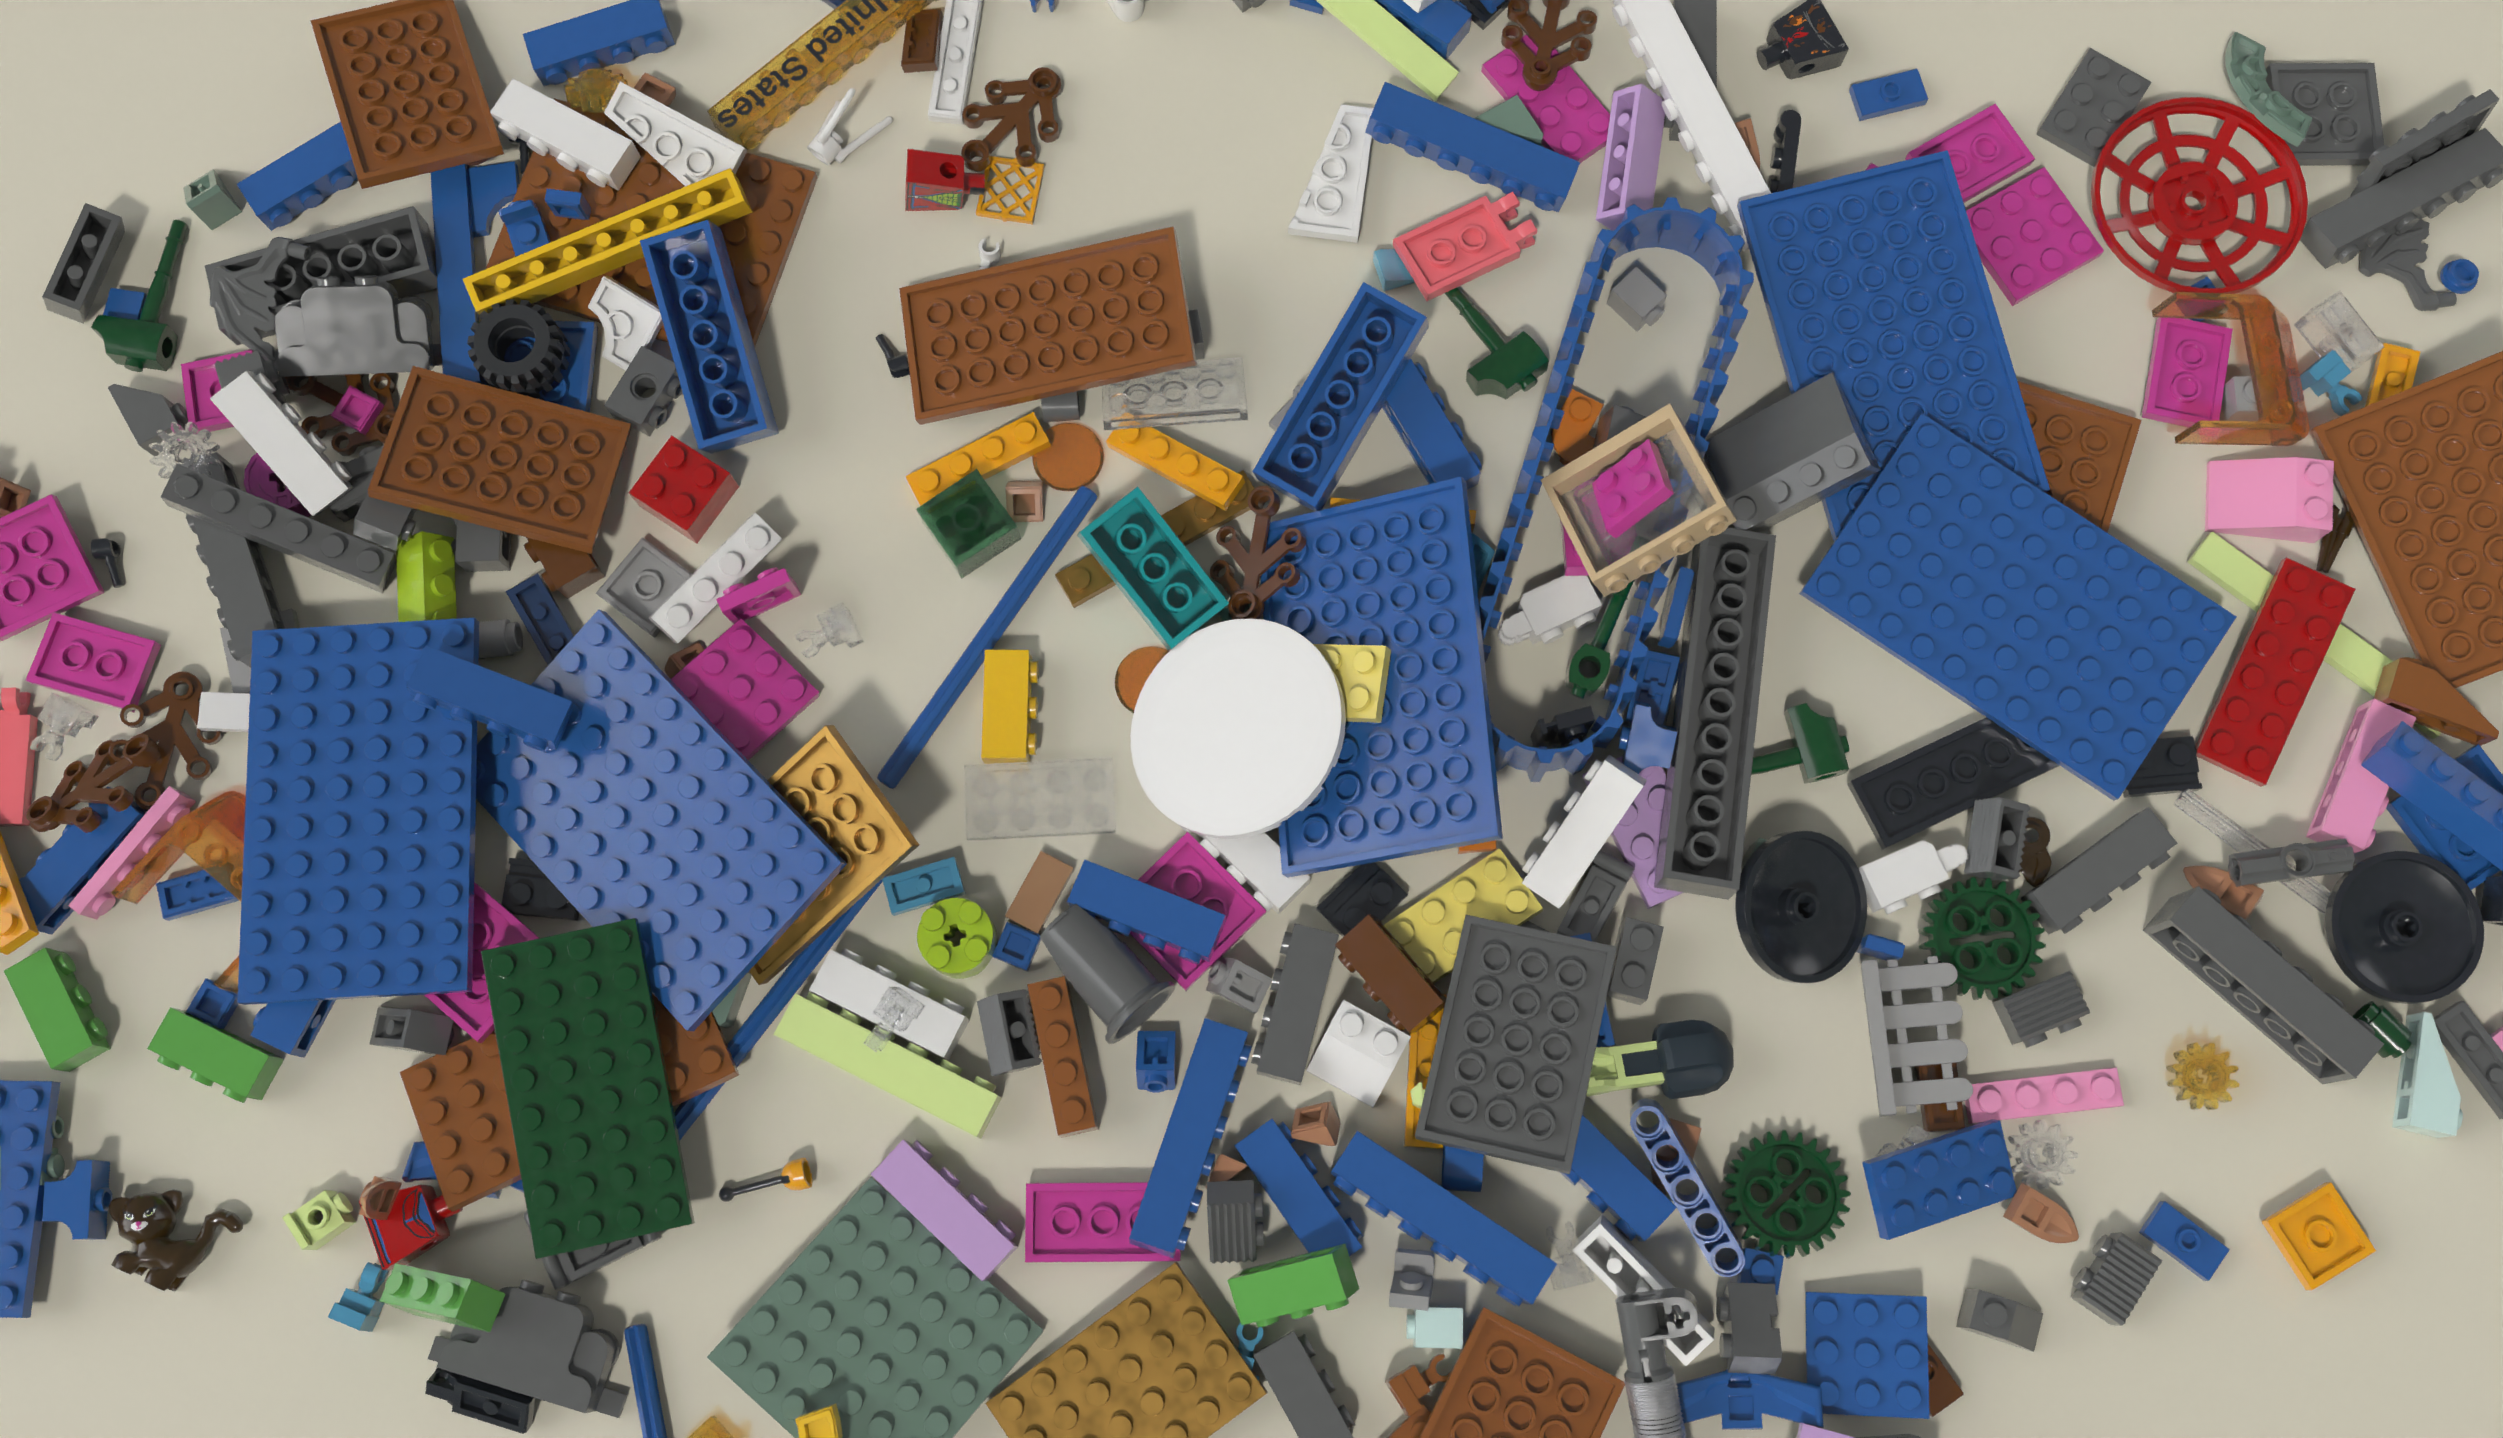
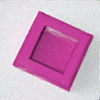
[331,386,384,435]

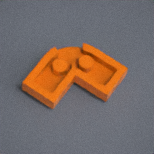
[1551,389,1604,466]

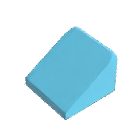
[1373,249,1414,291]

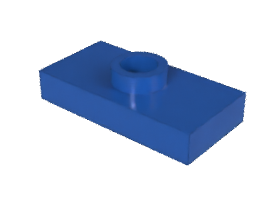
[1849,69,1928,121]
[156,862,242,921]
[2139,1201,2230,1281]

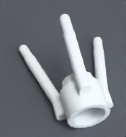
[807,88,893,165]

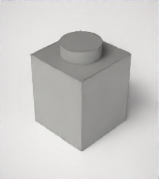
[1607,267,1667,332]
[2220,376,2273,426]

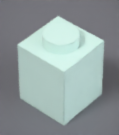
[1406,1307,1463,1349]

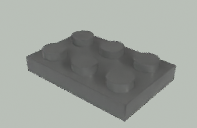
[2036,48,2151,167]

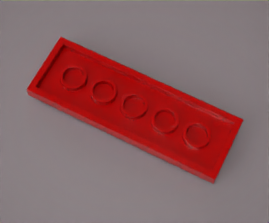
[2195,557,2356,787]

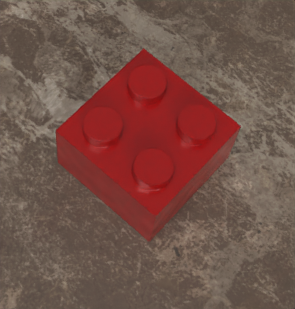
[629,435,739,544]

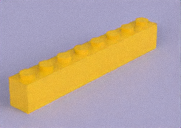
[463,168,752,314]

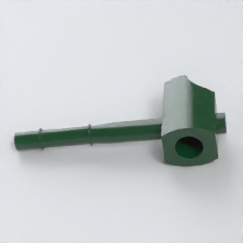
[91,220,187,372]
[1444,287,1549,400]
[1565,536,1650,699]
[1751,703,1850,784]

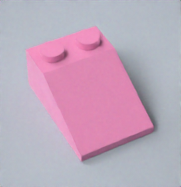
[2205,457,2334,543]

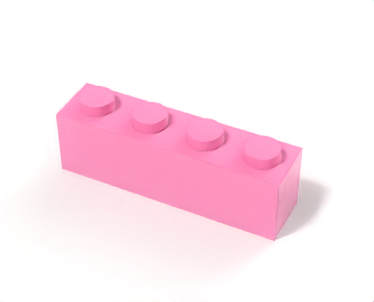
[2306,699,2416,854]

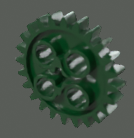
[1918,877,2046,1000]
[1722,1130,1851,1259]

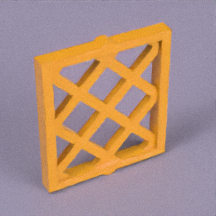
[976,156,1045,225]

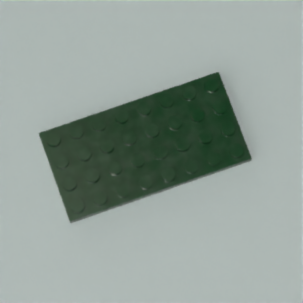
[481,918,695,1259]

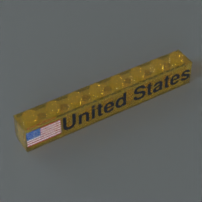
[707,0,938,150]

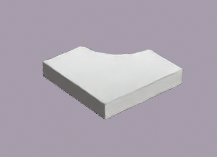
[588,276,663,371]

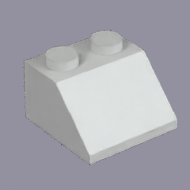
[1306,1000,1411,1108]

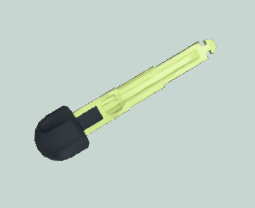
[1410,1020,1734,1109]

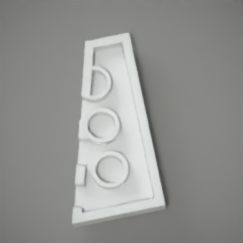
[604,81,747,187]
[1288,104,1374,243]

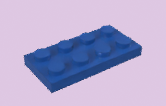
[1862,1119,2017,1240]

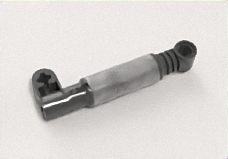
[1615,1288,1698,1438]

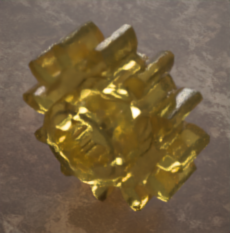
[564,68,628,113]
[2166,1042,2240,1111]

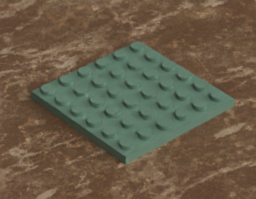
[707,1177,1044,1438]

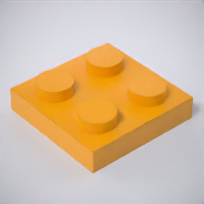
[2261,1182,2376,1290]

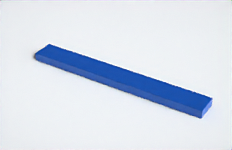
[430,164,483,384]

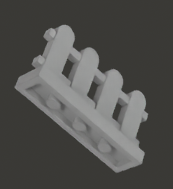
[1861,956,1973,1116]

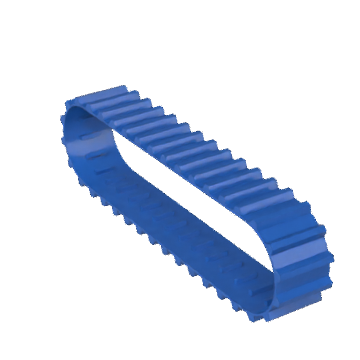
[1479,197,1754,782]

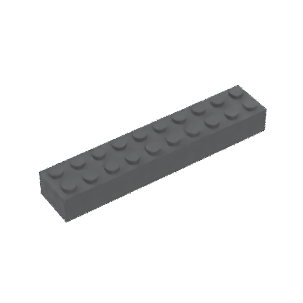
[1654,528,1776,900]

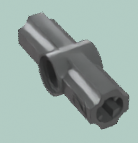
[2228,839,2355,887]

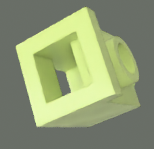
[282,1190,356,1250]

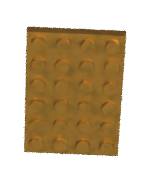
[749,725,919,985]
[985,1262,1268,1438]

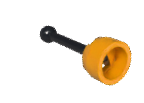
[719,1157,813,1202]

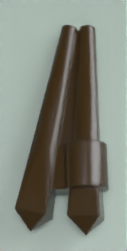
[2316,505,2354,573]

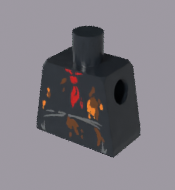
[1757,0,1849,80]

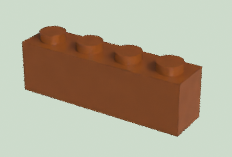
[1027,976,1099,1138]

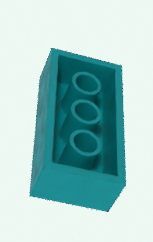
[1077,486,1229,650]

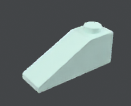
[2392,1012,2463,1138]

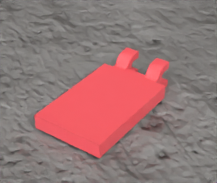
[1393,192,1537,301]
[0,687,38,827]

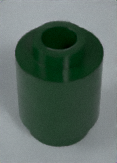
[2352,1001,2412,1058]

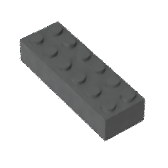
[204,206,437,345]
[2143,886,2384,1084]

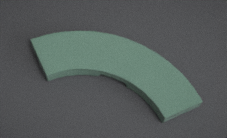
[2225,32,2313,147]

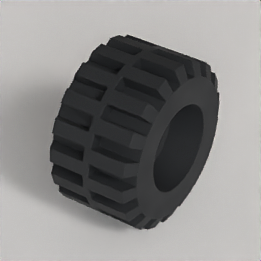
[467,299,570,398]

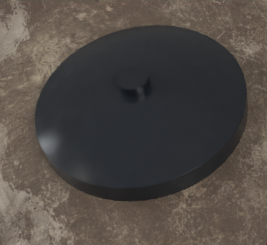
[1735,831,1867,983]
[2325,851,2484,1004]

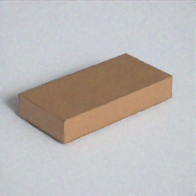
[1005,851,1074,934]

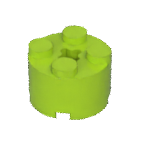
[917,898,998,979]

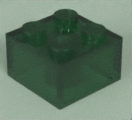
[916,469,1021,579]

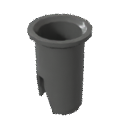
[1040,904,1175,1044]

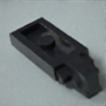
[425,1368,535,1434]

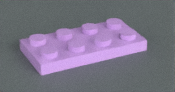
[1582,756,1684,909]

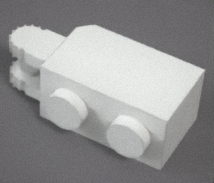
[1497,575,1602,646]
[1859,840,1969,915]

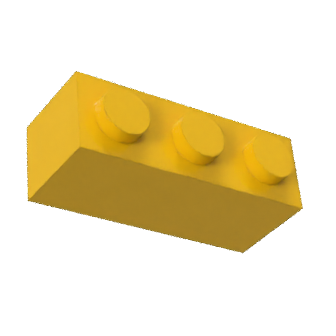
[981,650,1039,766]

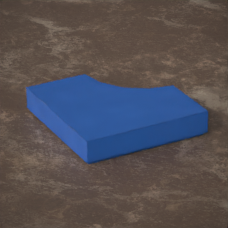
[467,161,520,238]
[1658,567,1694,648]

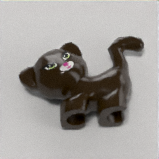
[109,1189,244,1292]

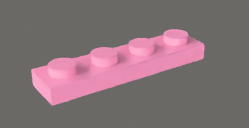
[68,786,196,919]
[1965,1067,2124,1124]

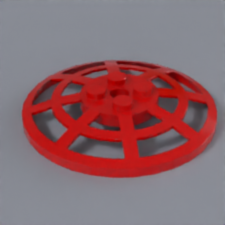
[2091,97,2308,298]

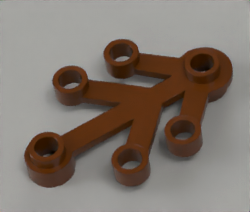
[1501,0,1597,91]
[961,67,1061,172]
[285,373,396,456]
[1210,486,1306,620]
[109,672,223,811]
[26,734,160,833]

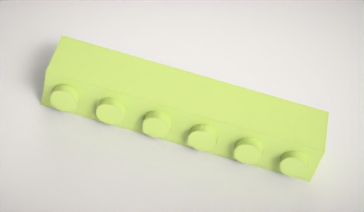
[773,992,1002,1139]

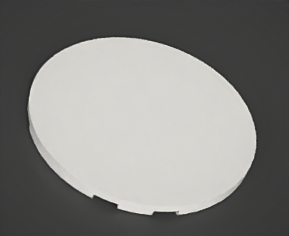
[1130,619,1346,839]

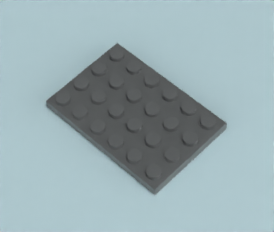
[1415,915,1617,1174]

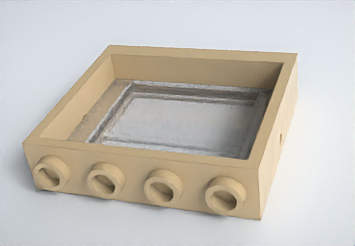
[1541,403,1737,597]

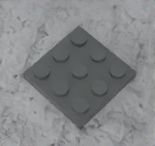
[2266,63,2384,166]

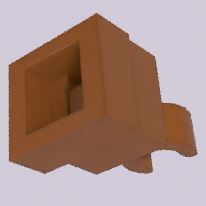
[1385,1354,1451,1416]

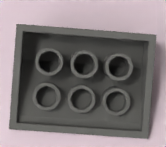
[1706,372,1881,533]

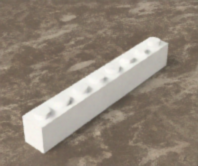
[1612,0,1771,251]

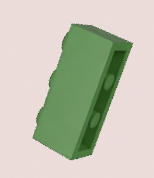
[4,947,111,1072]
[147,1007,284,1103]
[1227,1244,1360,1327]
[380,1263,505,1332]

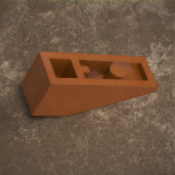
[2374,657,2499,746]

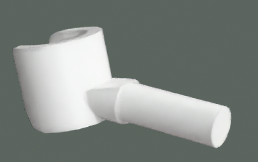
[978,238,1001,270]

